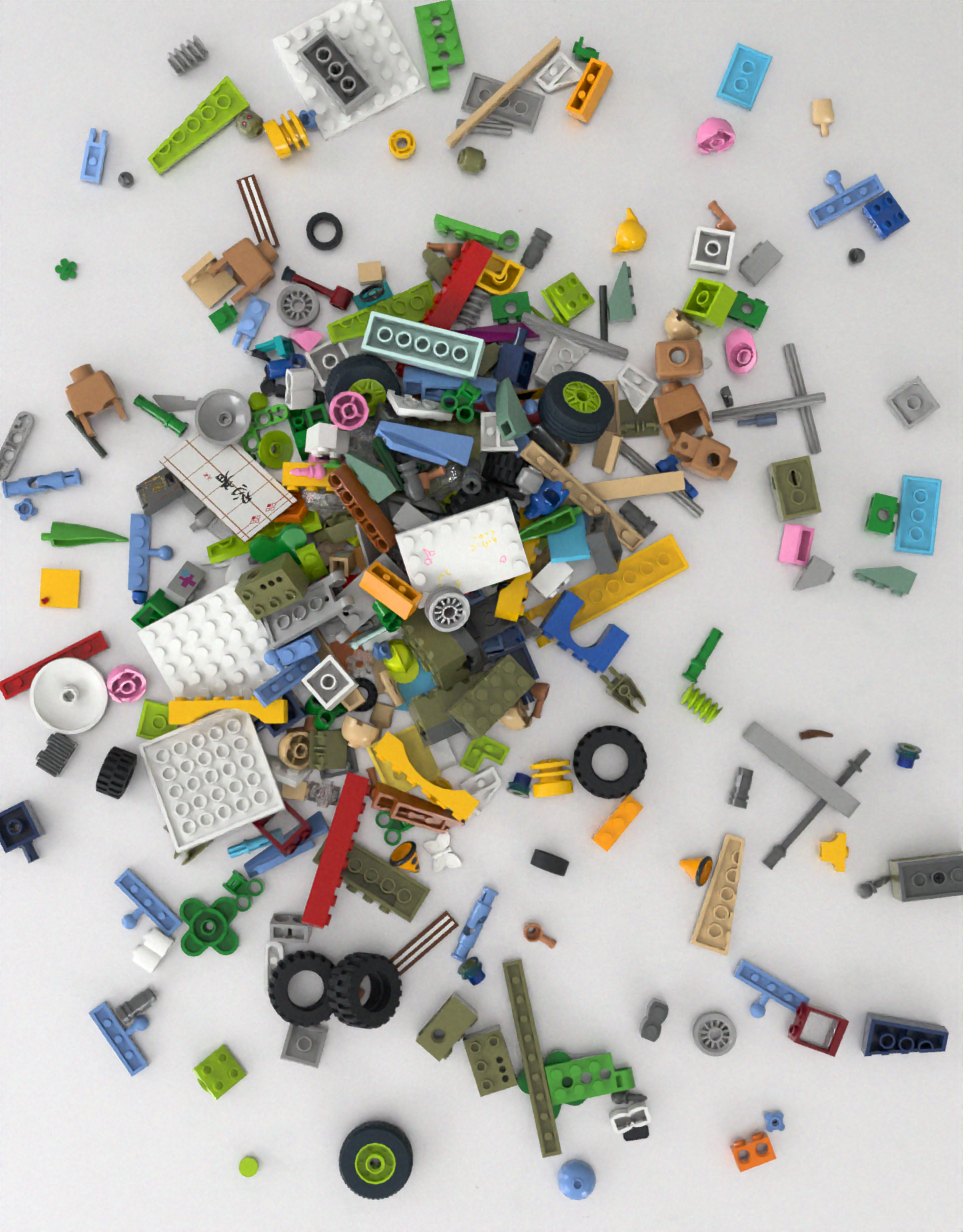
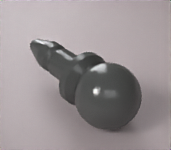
[857,876,891,899]
[611,1090,647,1104]

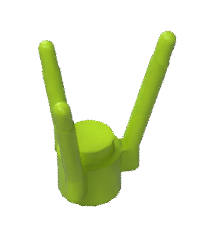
[530,290,570,327]

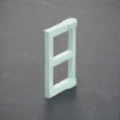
[345,623,386,650]

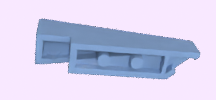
[403,366,497,403]
[375,421,474,466]
[244,811,330,878]

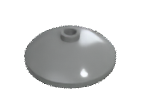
[195,389,252,446]
[388,490,444,516]

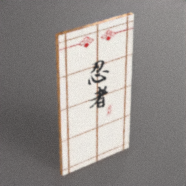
[159,431,297,544]

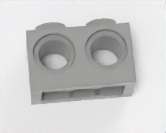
[270,913,312,943]

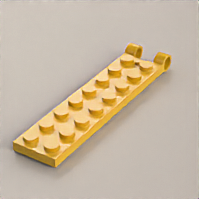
[523,534,690,648]

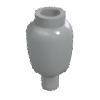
[189,506,219,532]

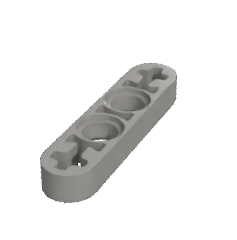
[0,411,35,481]

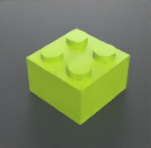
[681,278,738,328]

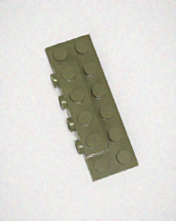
[312,838,431,923]

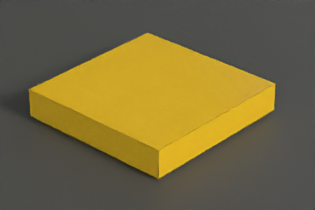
[39,568,81,609]

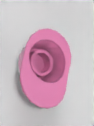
[725,328,758,374]

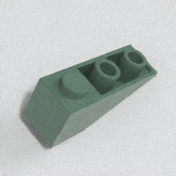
[607,261,636,324]
[495,377,532,442]
[344,451,401,503]
[852,566,917,597]

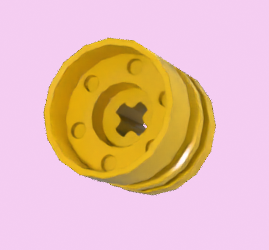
[262,109,310,160]
[530,758,574,797]

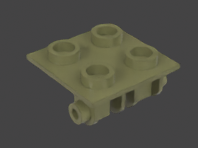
[619,397,660,438]
[309,730,347,770]

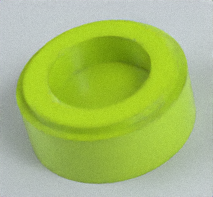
[248,392,268,411]
[239,1156,259,1177]

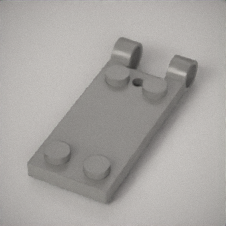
[334,553,410,644]
[262,570,356,649]

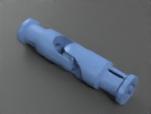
[2,468,82,498]
[451,886,499,963]

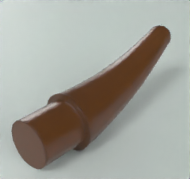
[799,729,833,740]

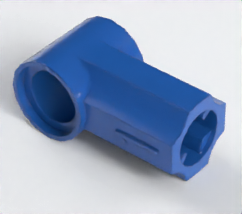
[267,354,306,379]

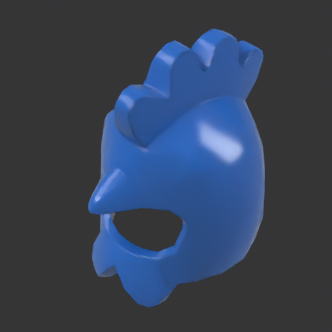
[523,478,570,520]

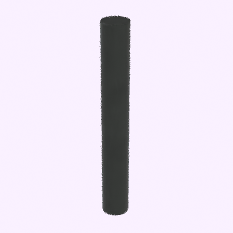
[599,285,608,342]
[66,410,108,459]

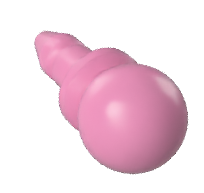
[290,464,327,479]

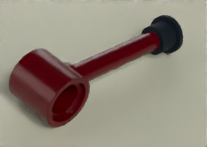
[281,266,354,311]

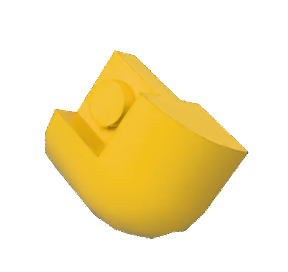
[475,253,525,295]

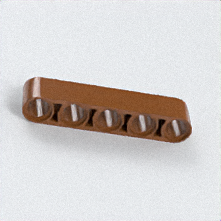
[328,465,398,553]

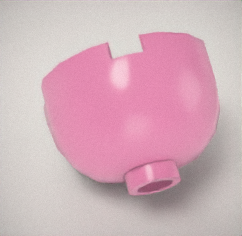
[697,117,736,154]
[329,391,369,431]
[107,664,146,703]

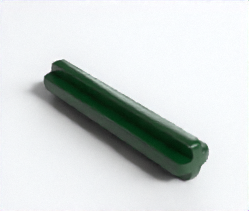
[371,437,404,491]

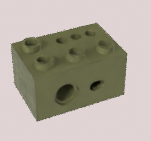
[767,455,822,522]
[234,552,310,620]
[416,991,478,1062]
[463,1024,518,1097]

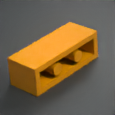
[565,57,614,123]
[359,561,423,620]
[591,795,644,852]

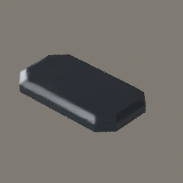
[623,1125,649,1141]

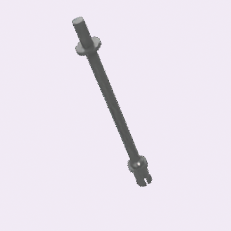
[762,749,871,870]

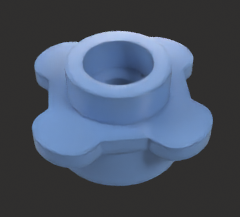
[298,110,317,129]
[14,498,37,521]
[372,642,392,661]
[765,1111,785,1132]

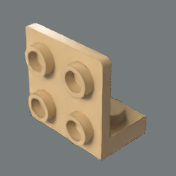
[181,252,237,308]

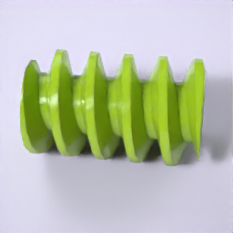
[681,683,723,724]

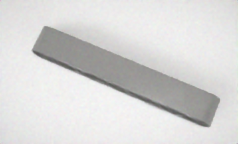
[743,721,861,818]

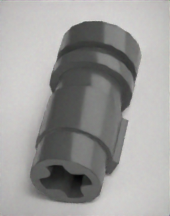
[520,228,553,270]
[462,458,482,494]
[397,460,426,502]
[619,500,658,538]
[728,767,754,809]
[115,987,157,1024]

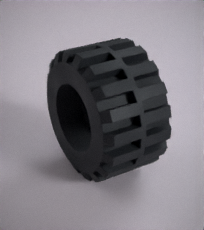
[481,452,532,489]
[96,746,137,799]

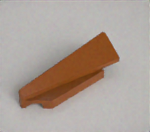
[371,781,465,834]

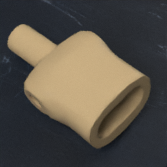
[811,99,835,136]
[370,701,394,739]

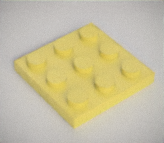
[366,724,442,792]

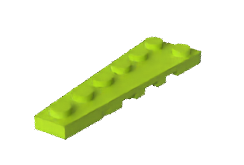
[147,76,250,175]
[327,280,435,344]
[206,502,322,564]

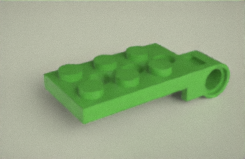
[414,0,465,90]
[434,214,519,253]
[544,1052,636,1106]

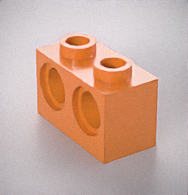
[730,1132,777,1172]

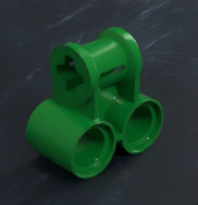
[441,378,482,423]
[372,600,403,633]
[305,694,348,730]
[375,811,415,846]
[222,870,265,912]

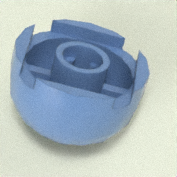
[557,1159,596,1200]

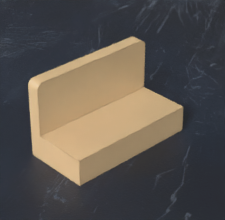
[592,430,623,474]

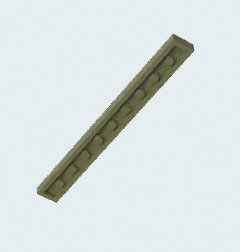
[502,959,562,1158]

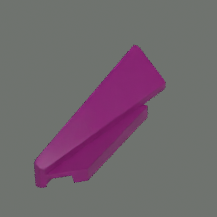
[450,322,540,346]

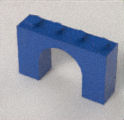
[538,590,630,674]

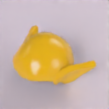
[611,208,647,253]

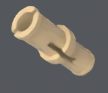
[377,668,405,708]

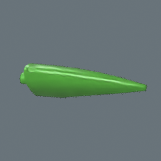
[519,504,582,542]
[41,522,129,547]

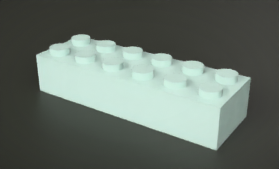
[361,311,486,381]

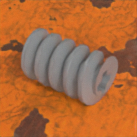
[167,35,209,76]
[456,286,491,328]

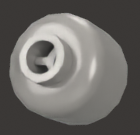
[515,465,544,496]

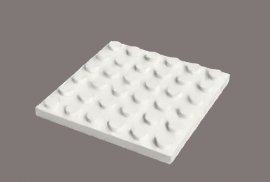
[272,0,426,141]
[137,578,288,720]
[138,709,286,853]

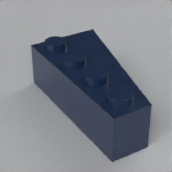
[861,1013,949,1056]

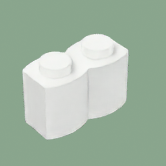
[285,368,316,410]
[132,927,175,973]
[609,1102,651,1133]

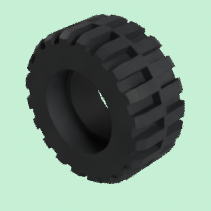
[443,480,521,530]
[573,725,648,799]
[268,950,337,1028]
[327,952,402,1029]

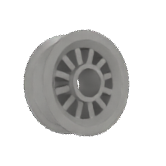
[277,284,320,328]
[424,586,470,632]
[693,1011,737,1056]

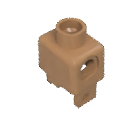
[207,238,279,306]
[655,339,704,380]
[65,364,129,438]
[654,380,714,452]
[666,432,738,481]

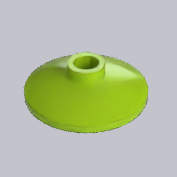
[258,430,293,469]

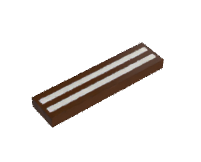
[236,174,280,248]
[389,910,459,976]

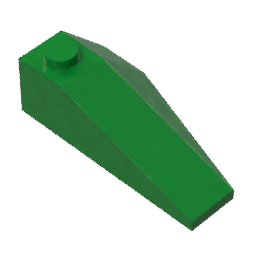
[131,588,180,629]

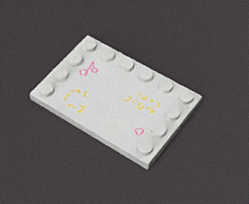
[395,497,531,609]

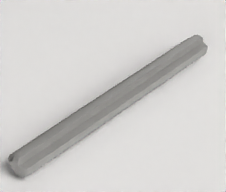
[521,312,629,360]
[784,343,821,454]
[712,392,826,422]
[619,441,704,518]

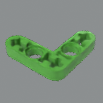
[241,404,291,468]

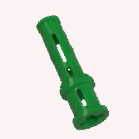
[133,394,189,438]
[682,627,724,684]

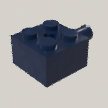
[493,327,536,390]
[489,642,540,705]
[254,689,309,738]
[0,800,45,864]

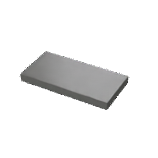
[461,72,545,133]

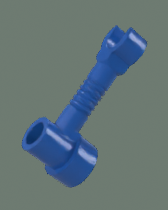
[655,454,699,500]

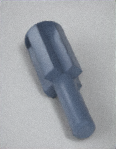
[737,413,777,427]

